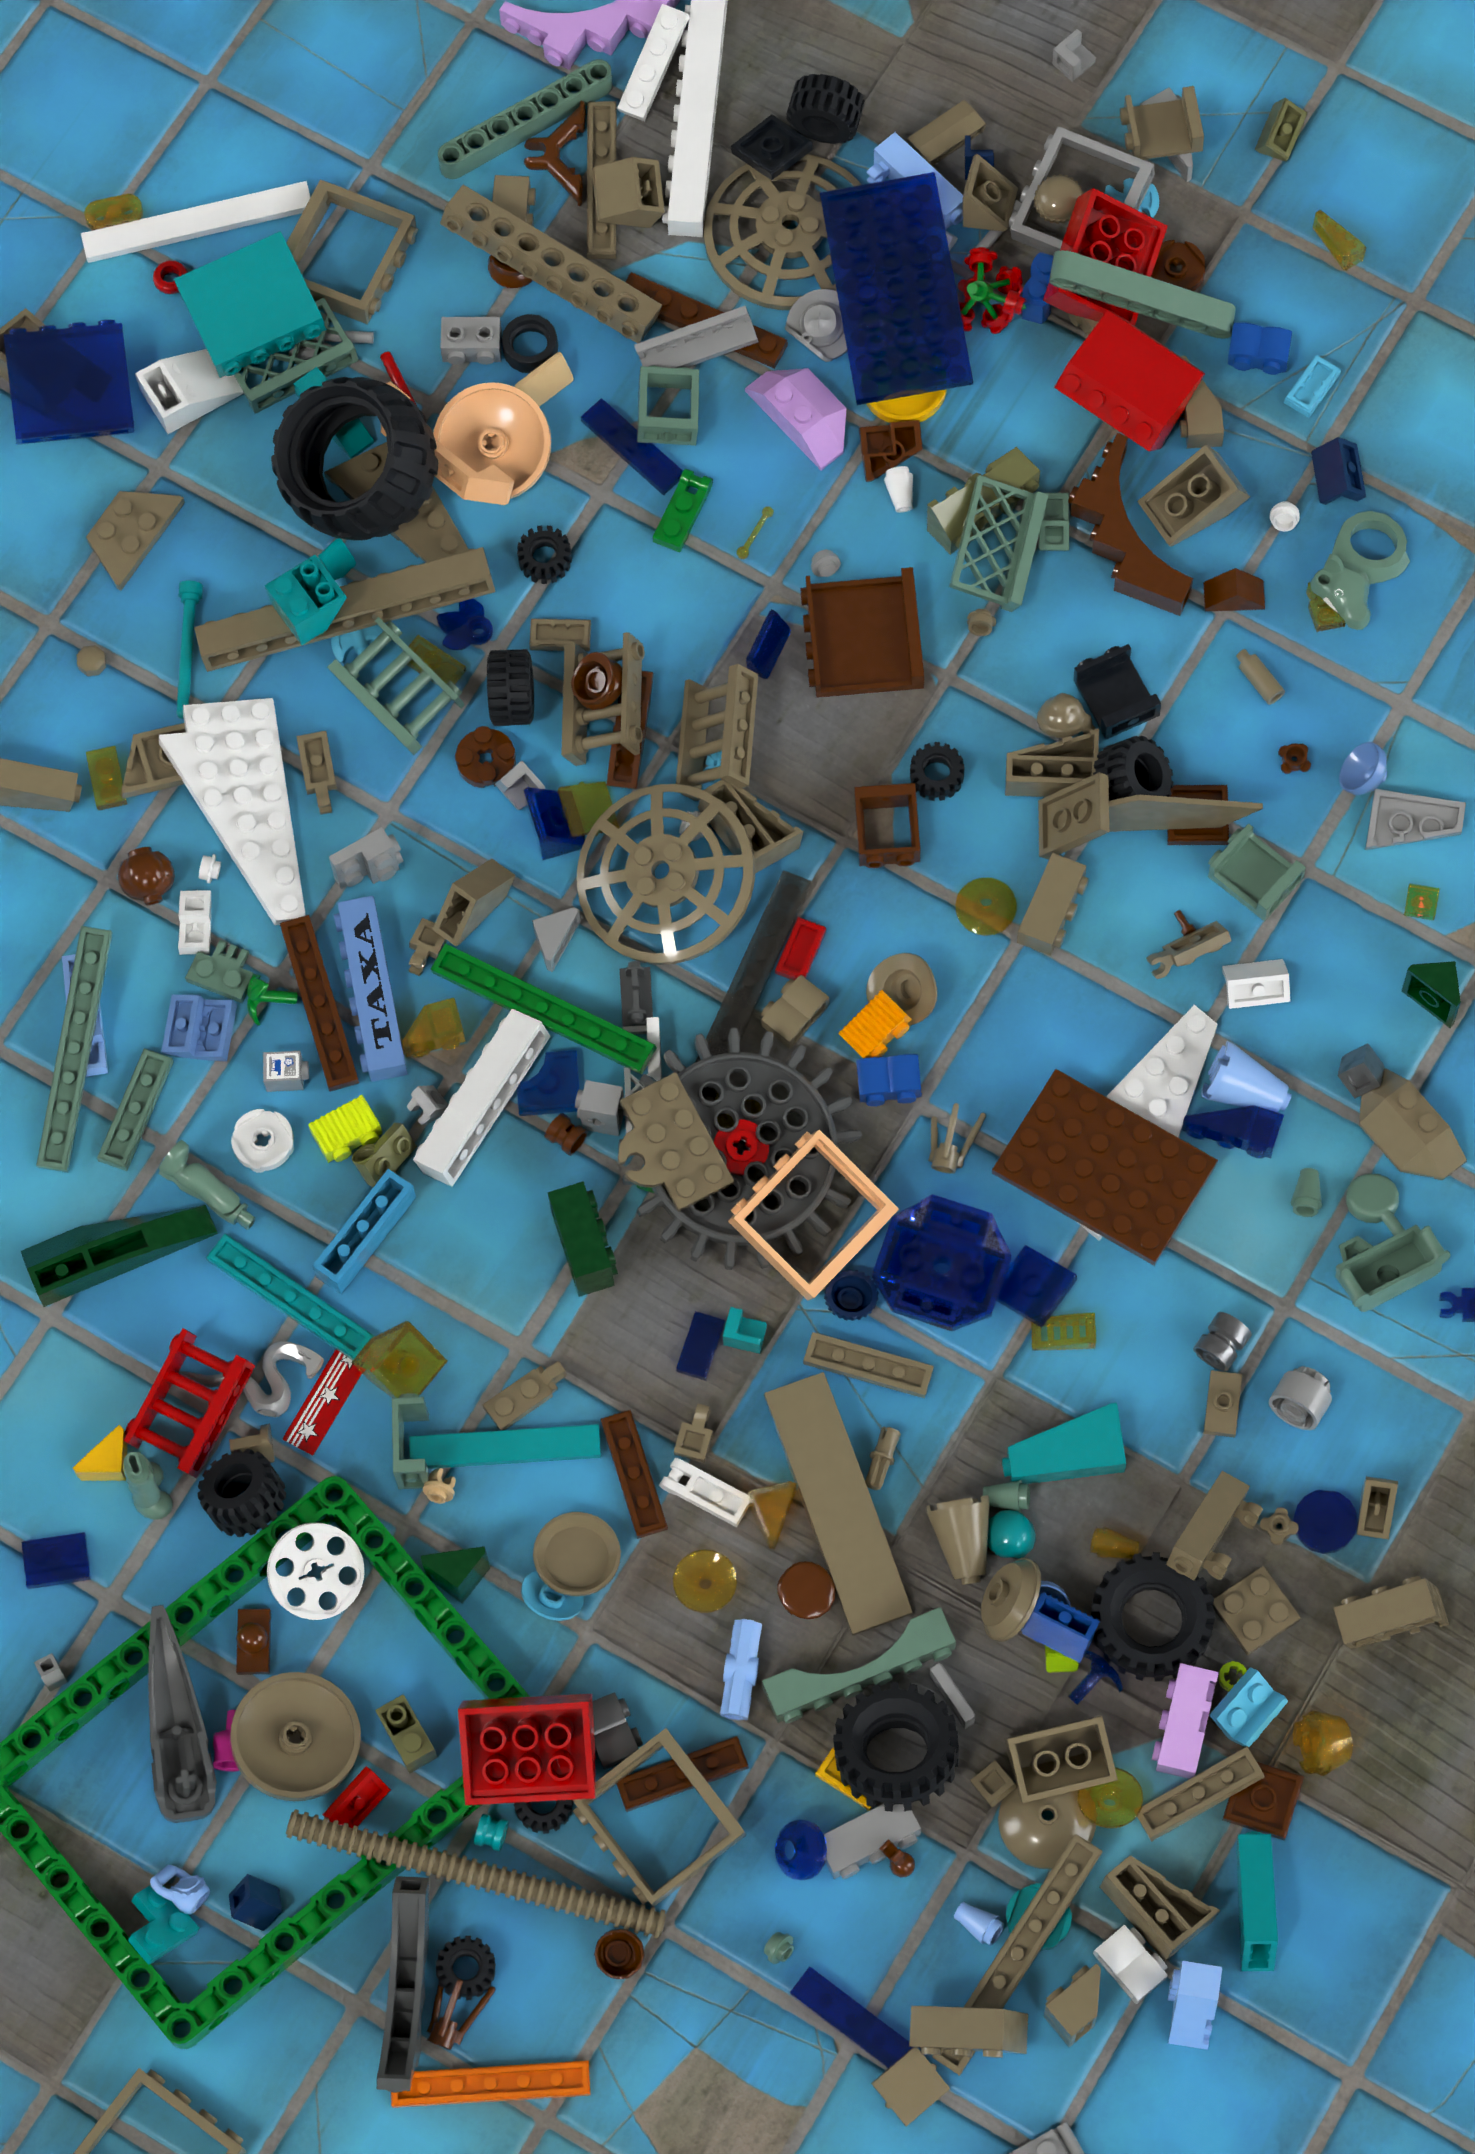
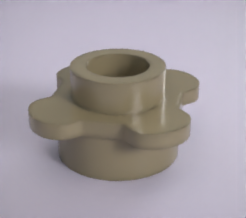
[1260,1507,1299,1545]

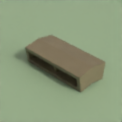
[907,100,986,166]

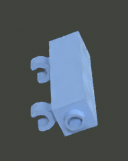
[867,132,963,233]

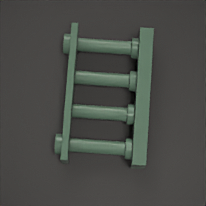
[327,617,465,755]

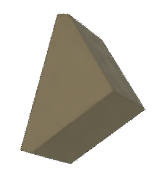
[1357,1476,1398,1540]

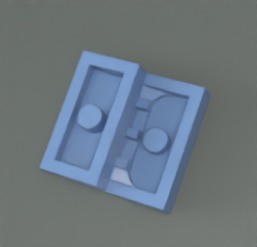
[161,995,237,1061]

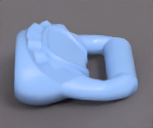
[150,1865,210,1914]

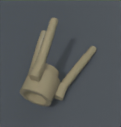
[928,1103,986,1174]

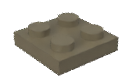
[1213,1566,1301,1656]

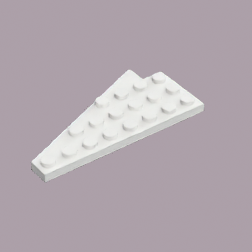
[158,698,306,925]
[1077,1005,1218,1241]

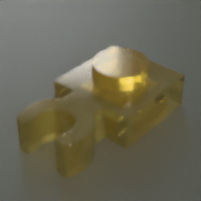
[1306,582,1346,632]

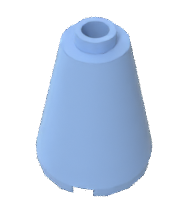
[1201,1041,1292,1114]

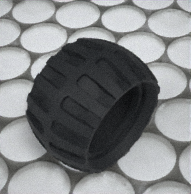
[271,377,438,540]

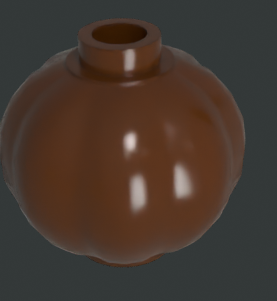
[118,847,175,906]

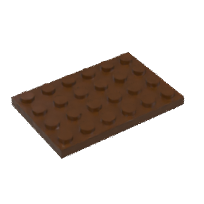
[992,1069,1218,1266]

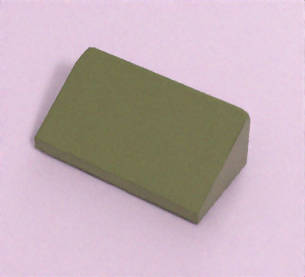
[1255,98,1307,161]

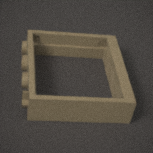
[287,179,419,325]
[573,1728,746,1907]
[73,2068,246,2154]

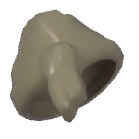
[1037,693,1095,738]

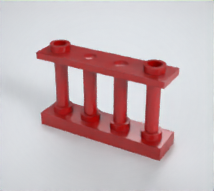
[124,1328,255,1479]

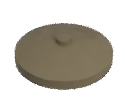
[230,1672,361,1801]

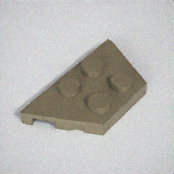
[86,491,185,591]
[121,723,186,799]

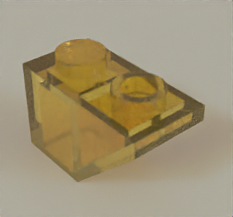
[402,998,466,1058]

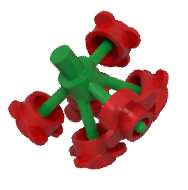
[946,247,1026,334]

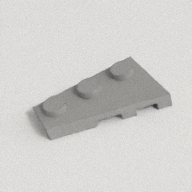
[1365,789,1466,850]

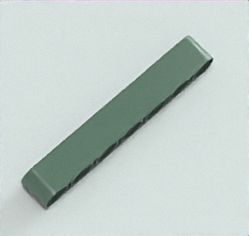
[438,59,613,179]
[1049,250,1236,339]

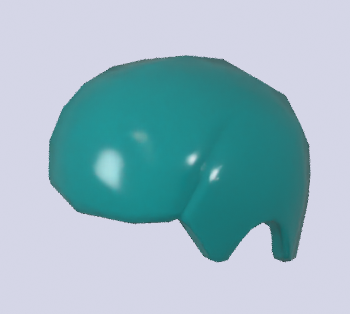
[987,1510,1036,1559]

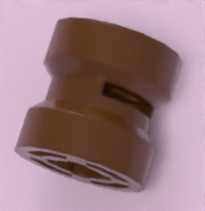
[544,1113,588,1156]

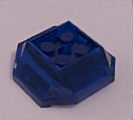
[872,1194,1012,1331]

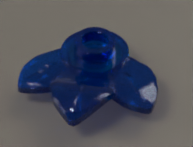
[436,598,493,650]

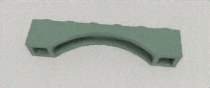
[762,1607,956,1723]

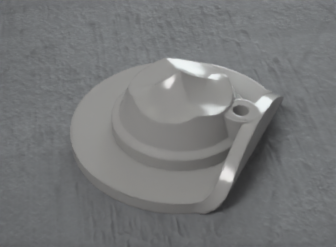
[785,289,859,362]

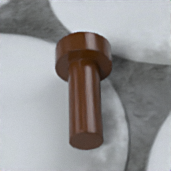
[1174,910,1196,936]

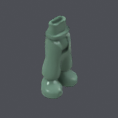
[159,1139,255,1230]
[123,1452,173,1520]

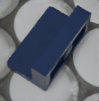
[1311,437,1366,505]

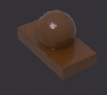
[236,1609,271,1675]

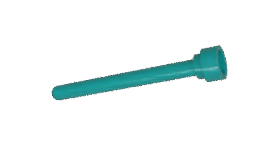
[176,580,203,719]

